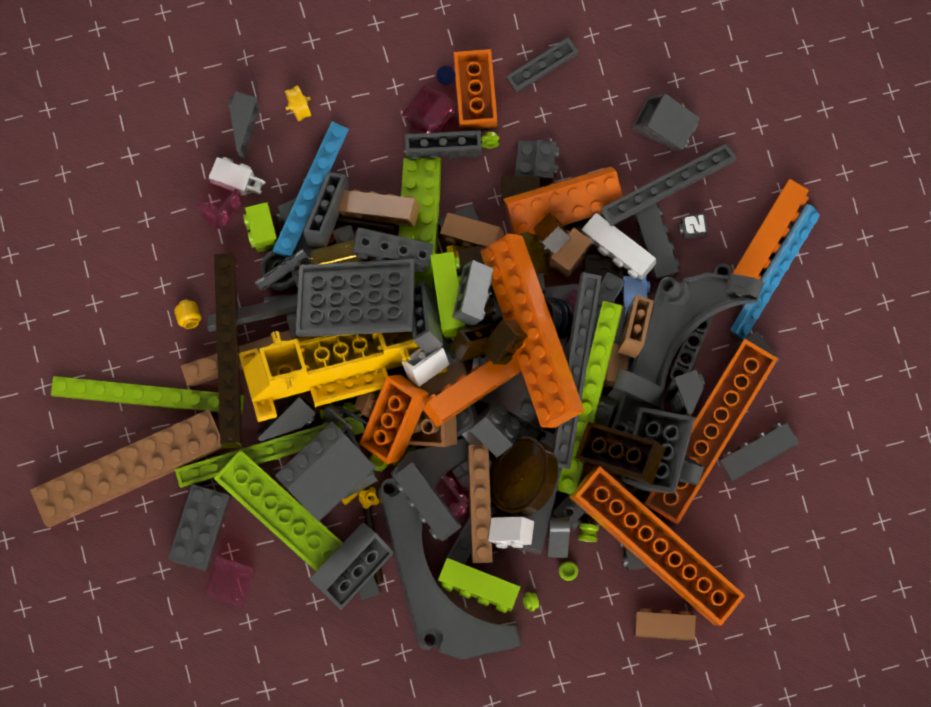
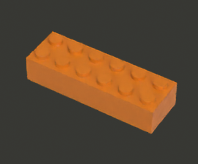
[503,167,623,238]

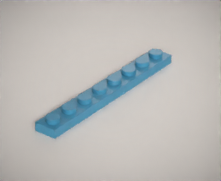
[273,121,349,258]
[730,204,820,341]

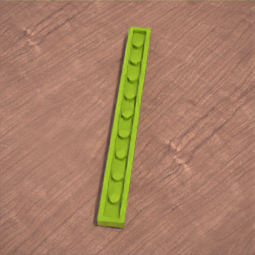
[557,301,623,494]
[51,376,245,415]
[175,413,365,488]

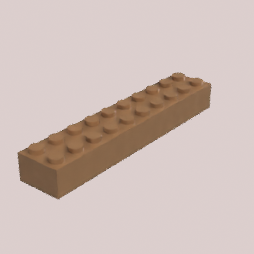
[30,409,225,528]

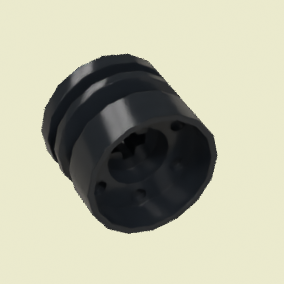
[544,297,574,339]

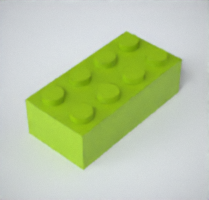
[430,252,470,339]
[438,558,520,613]

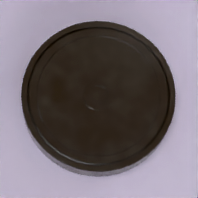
[489,436,558,517]

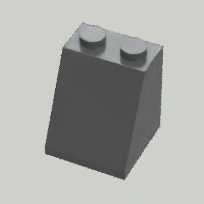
[631,94,700,151]

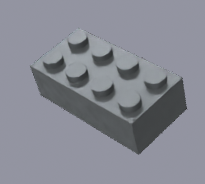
[168,484,231,572]

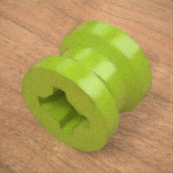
[578,524,599,542]

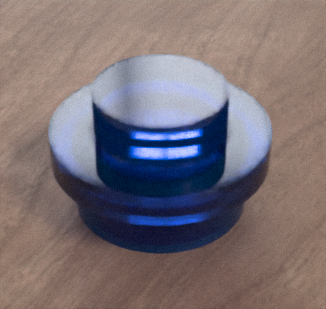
[436,66,455,85]

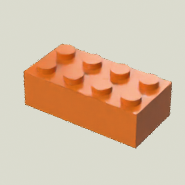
[454,49,497,131]
[359,374,429,464]

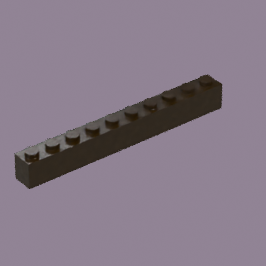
[214,253,242,448]

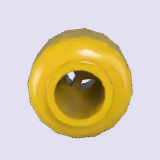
[174,299,201,329]

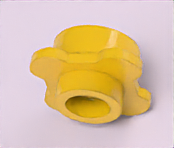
[359,487,379,509]

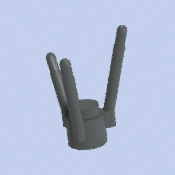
[323,403,368,430]

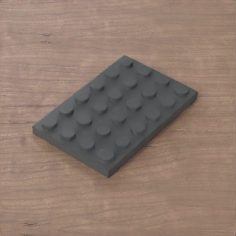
[296,259,415,337]

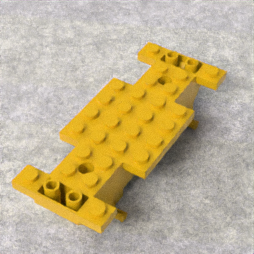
[239,331,447,422]

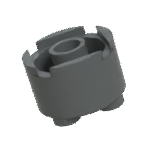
[261,250,299,292]

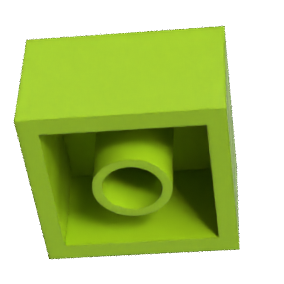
[243,202,278,253]

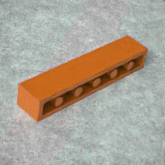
[733,179,809,280]
[423,353,522,427]

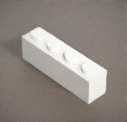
[582,213,656,281]

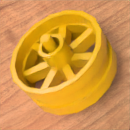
[285,85,311,122]

